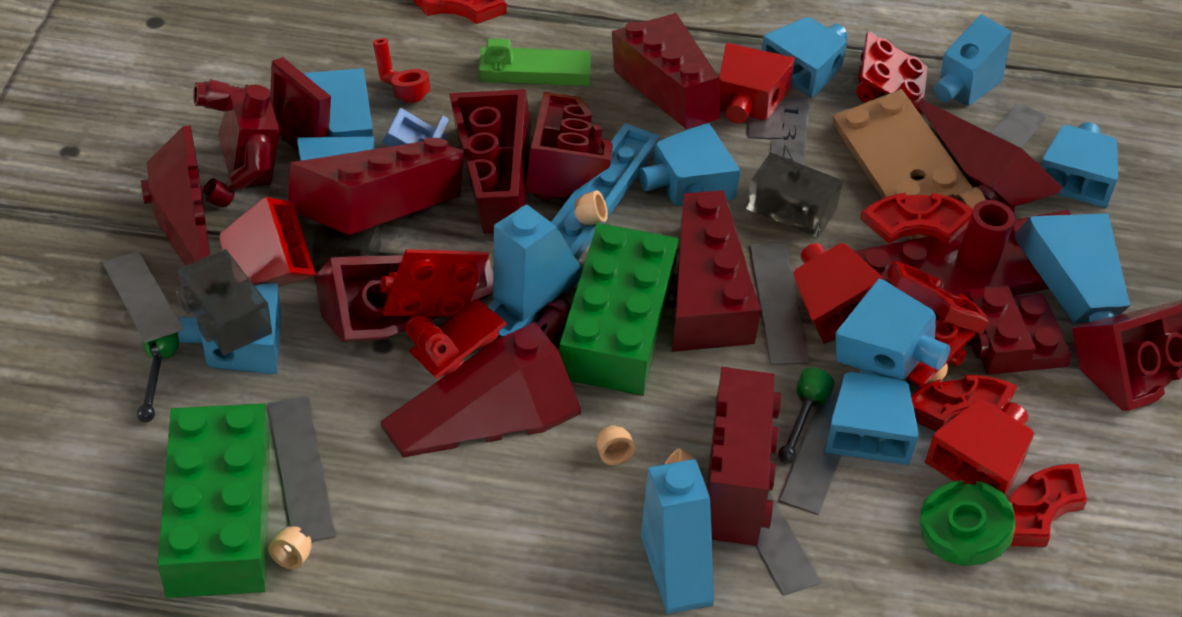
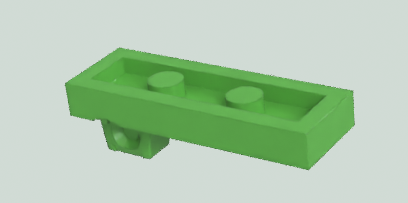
[479,38,591,86]

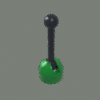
[137,332,179,423]
[778,367,835,463]

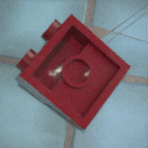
[966,286,1072,375]

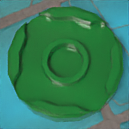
[920,480,1015,566]

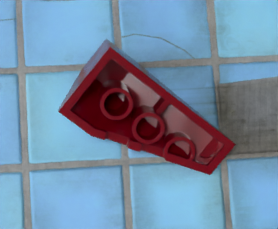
[525,92,613,199]
[918,100,1063,207]
[141,125,215,297]
[314,255,494,342]
[1072,300,1182,411]
[381,322,581,457]

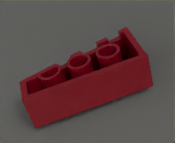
[612,13,720,130]
[449,89,531,234]
[288,138,464,235]
[672,190,761,352]
[707,367,781,546]

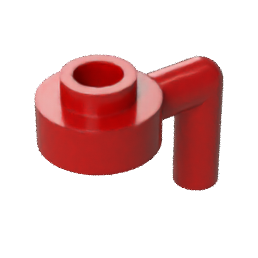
[373,38,431,103]

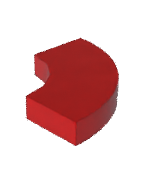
[413,0,507,24]
[860,192,973,245]
[887,261,989,334]
[911,375,1018,432]
[1008,464,1087,547]

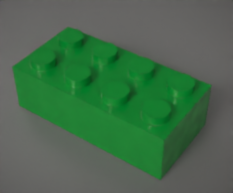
[559,223,679,396]
[158,403,271,598]

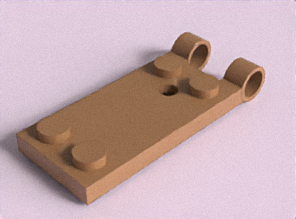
[833,89,986,240]

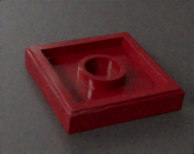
[270,57,331,149]

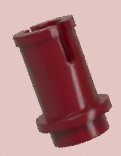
[536,300,571,343]

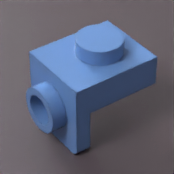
[382,108,449,146]

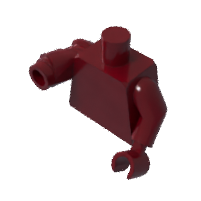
[193,79,279,208]

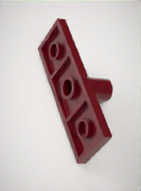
[855,200,1071,296]

